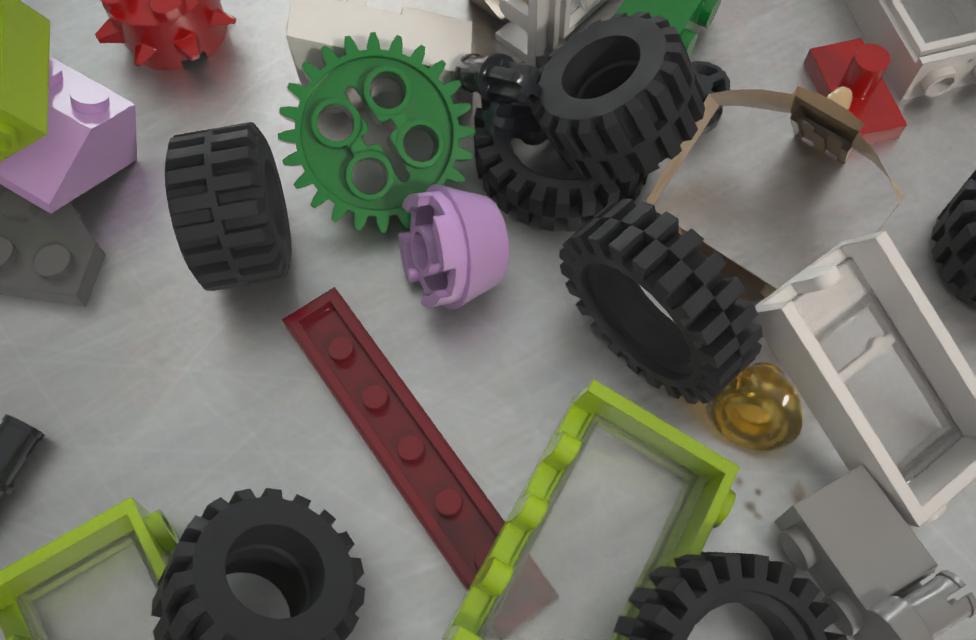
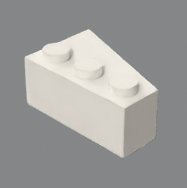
[285,0,474,114]

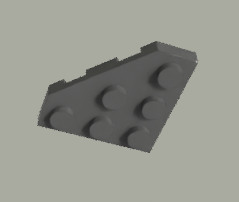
[0,184,105,307]

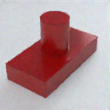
[803,38,907,145]

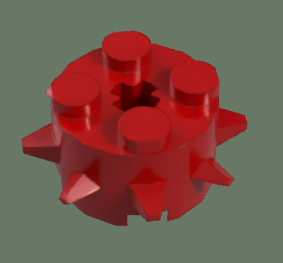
[95,0,236,71]

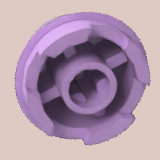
[399,184,509,310]

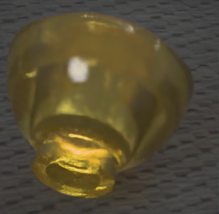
[706,362,803,451]

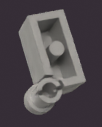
[774,464,976,640]

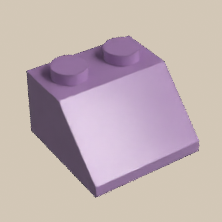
[0,57,137,214]

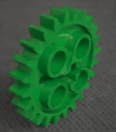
[278,32,476,233]

